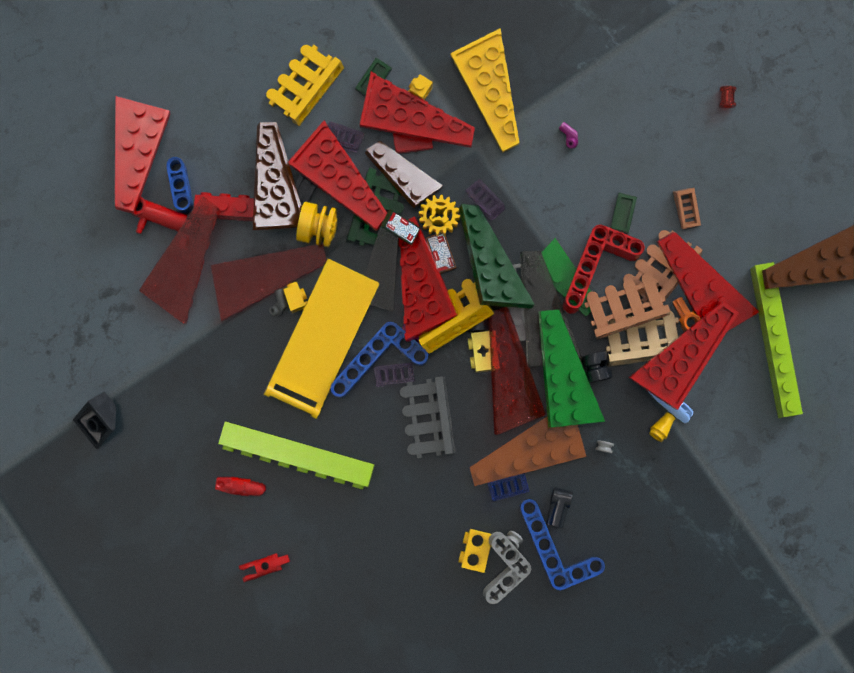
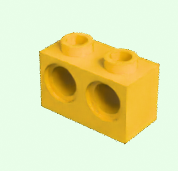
[458,529,491,573]

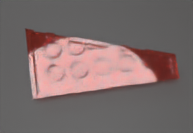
[139,197,219,324]
[211,243,327,321]
[489,307,546,435]

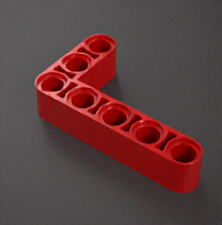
[563,225,645,314]

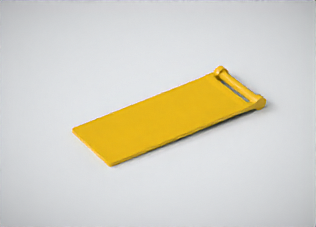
[264,259,379,419]

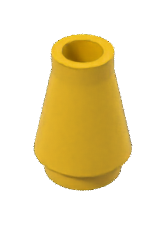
[649,412,675,442]

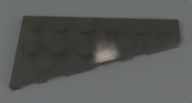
[520,251,584,367]

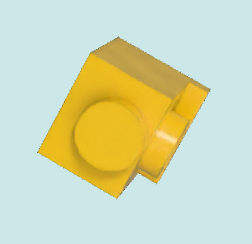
[408,74,433,100]
[283,282,307,313]

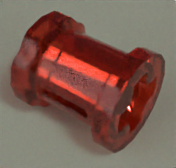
[719,86,737,108]

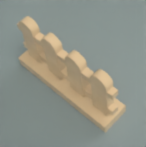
[606,311,679,367]

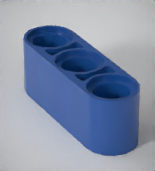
[166,157,193,214]

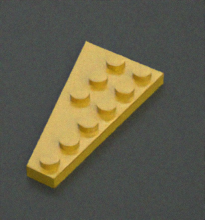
[450,28,519,153]

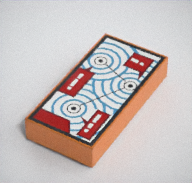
[426,233,456,274]

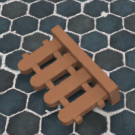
[623,230,703,310]
[584,273,671,340]

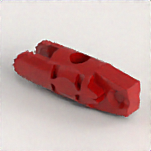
[215,477,266,496]
[239,553,290,582]

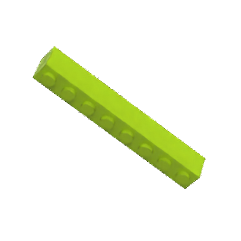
[750,262,803,418]
[218,421,375,490]

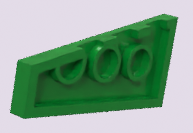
[529,238,592,317]

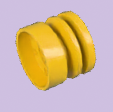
[296,202,338,247]

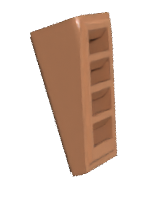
[673,188,701,229]

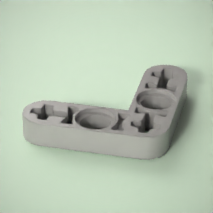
[483,532,531,604]

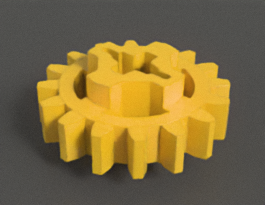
[419,195,460,237]

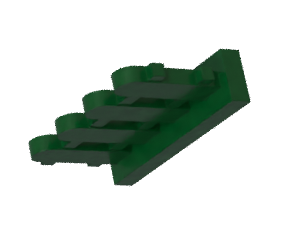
[346,167,404,252]

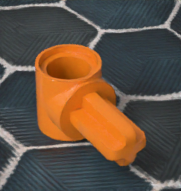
[672,297,700,332]

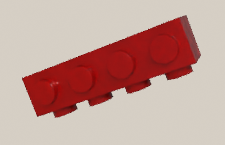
[193,192,254,221]

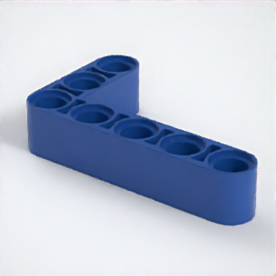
[331,322,428,398]
[520,499,605,590]

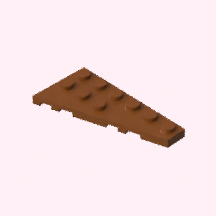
[469,417,586,486]

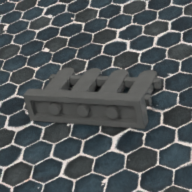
[400,376,456,458]

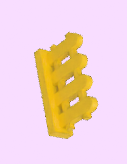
[266,45,344,126]
[419,279,494,354]

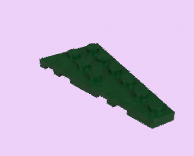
[459,204,535,309]

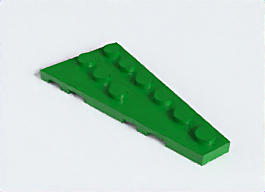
[538,310,605,427]

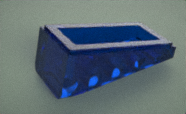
[487,473,530,502]

